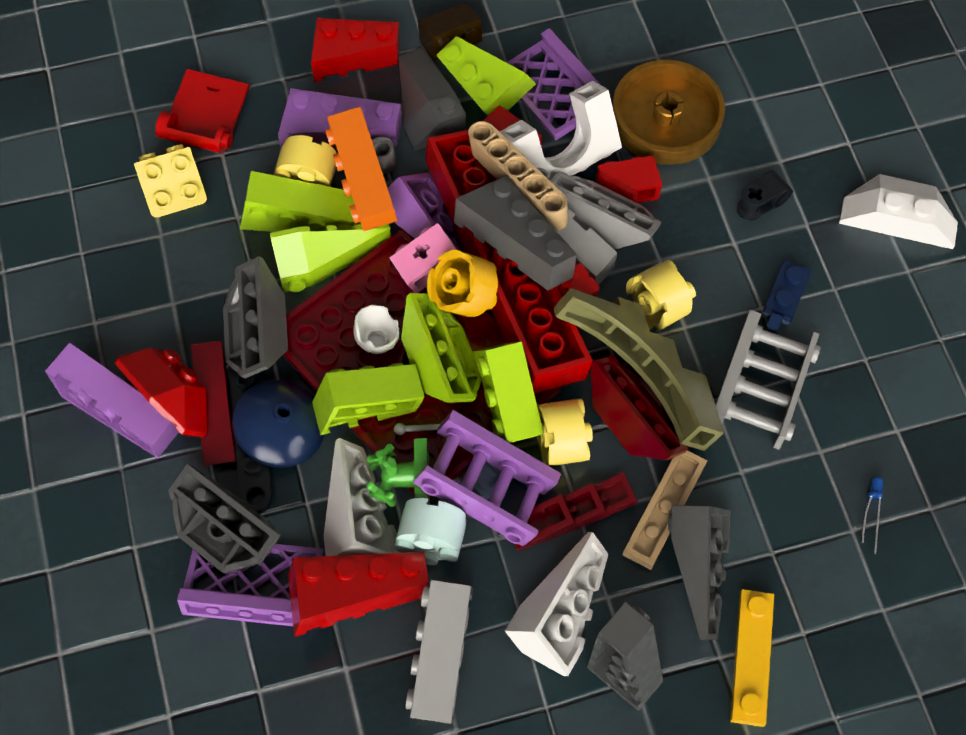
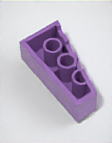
[278,88,402,150]
[45,342,179,458]

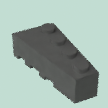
[454,176,577,290]

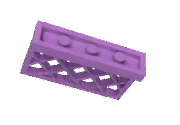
[506,28,602,141]
[177,544,324,626]

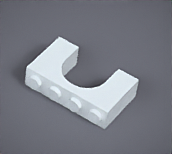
[500,81,622,180]

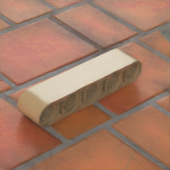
[468,121,569,231]

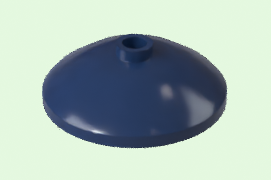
[232,380,325,468]

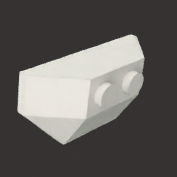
[839,174,958,249]

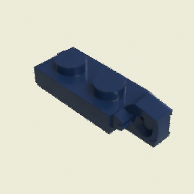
[763,260,812,334]

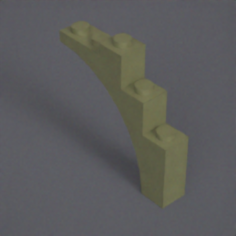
[553,288,724,451]

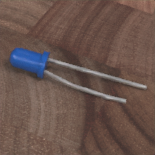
[862,476,883,554]

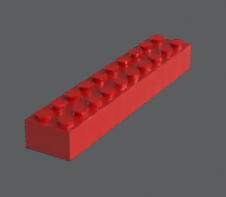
[425,129,593,394]

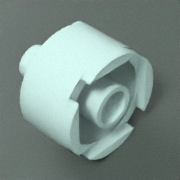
[394,498,467,565]

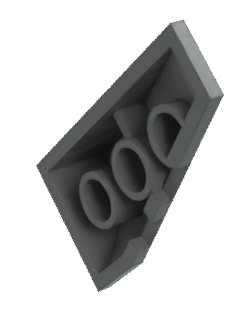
[399,47,466,151]

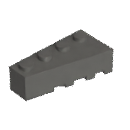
[587,602,663,711]

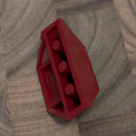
[591,355,688,460]

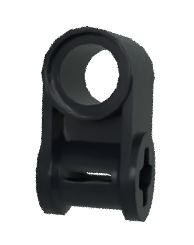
[737,170,793,221]

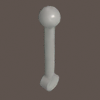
[394,423,440,435]

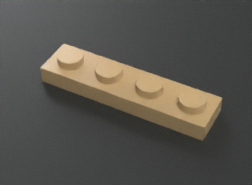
[622,450,708,570]

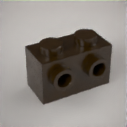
[417,2,483,59]

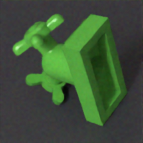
[366,438,430,507]

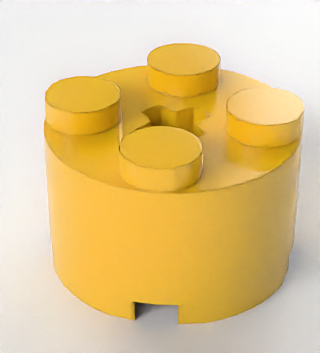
[427,250,498,317]

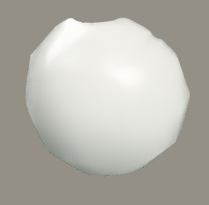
[353,305,399,354]

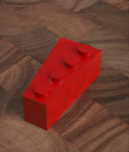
[288,552,429,637]

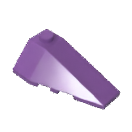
[388,172,465,252]

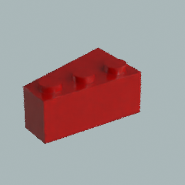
[311,18,400,83]

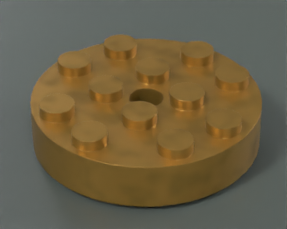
[612,60,725,165]

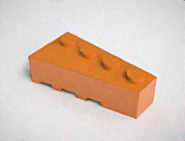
[325,106,398,232]

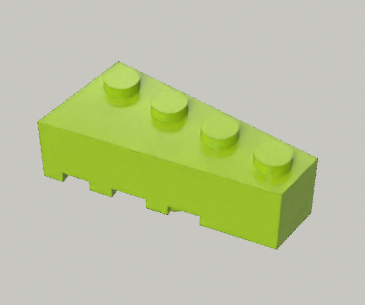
[240,171,361,232]

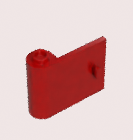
[155,69,250,154]

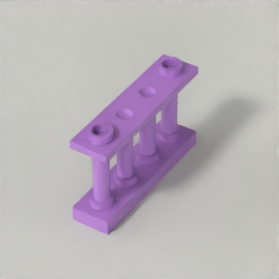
[413,410,561,546]

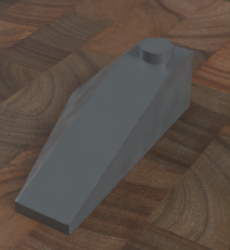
[668,506,731,640]

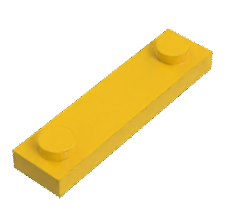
[730,589,774,727]

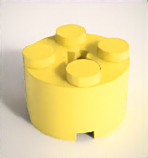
[273,135,337,187]
[626,260,696,331]
[537,398,593,466]

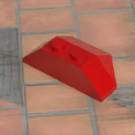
[115,348,207,437]

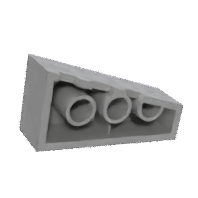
[406,580,473,724]

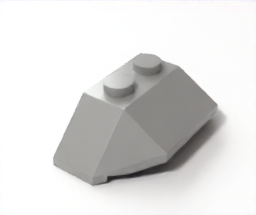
[550,171,661,250]

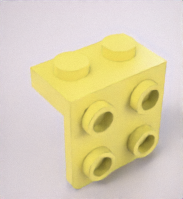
[134,144,207,218]

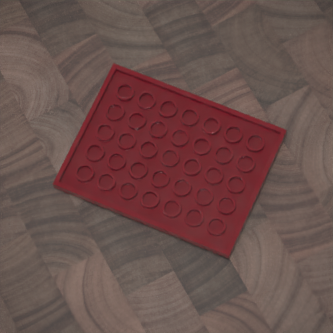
[283,229,561,500]

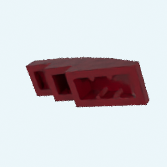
[191,340,236,466]
[514,472,639,551]

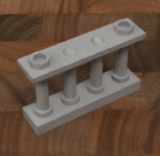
[716,310,821,450]

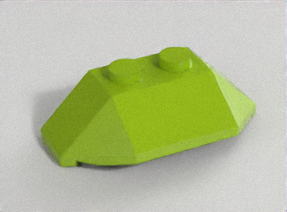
[401,293,482,403]

